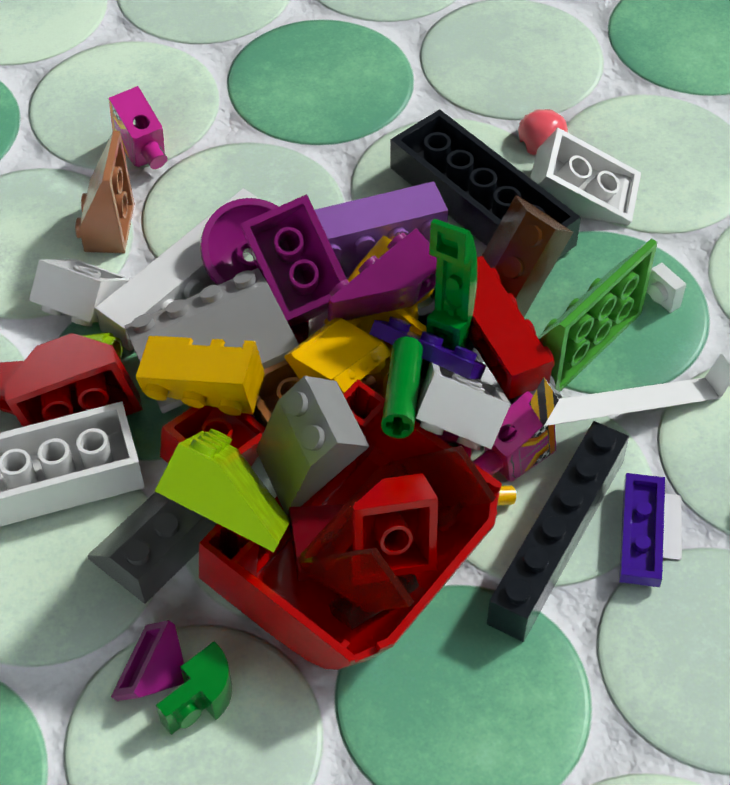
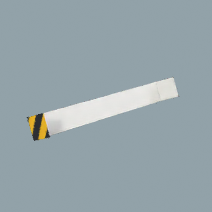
[529,353,730,426]

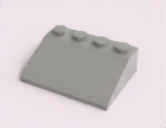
[124,268,299,413]

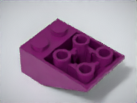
[327,228,437,322]

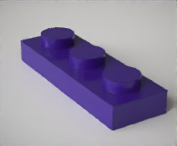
[369,316,487,379]
[619,473,665,587]

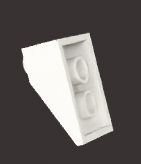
[530,128,641,225]
[415,362,511,451]

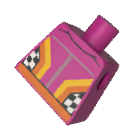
[109,86,168,169]
[473,391,556,481]

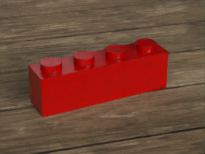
[468,256,554,400]

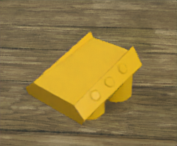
[284,318,391,394]

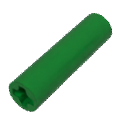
[381,336,423,438]

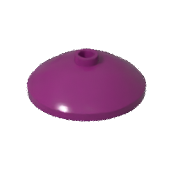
[200,198,279,285]

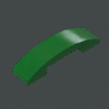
[426,218,477,350]

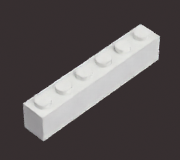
[95,188,260,352]

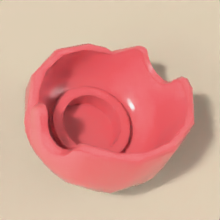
[518,109,568,155]

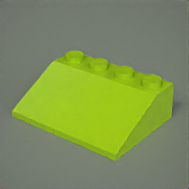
[155,429,290,552]

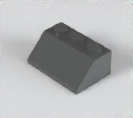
[87,492,217,604]

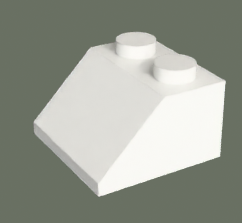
[29,259,130,326]

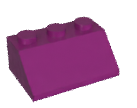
[240,194,347,328]

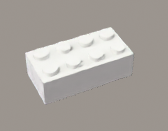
[0,401,145,527]

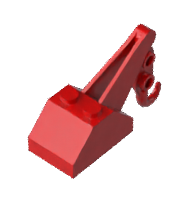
[0,333,143,427]

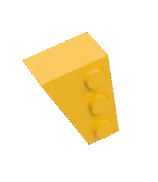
[136,336,265,416]

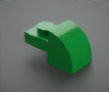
[156,641,232,735]

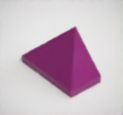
[111,620,184,701]

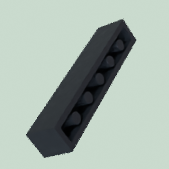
[487,421,629,642]

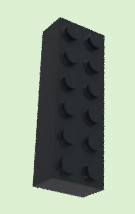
[390,109,581,257]

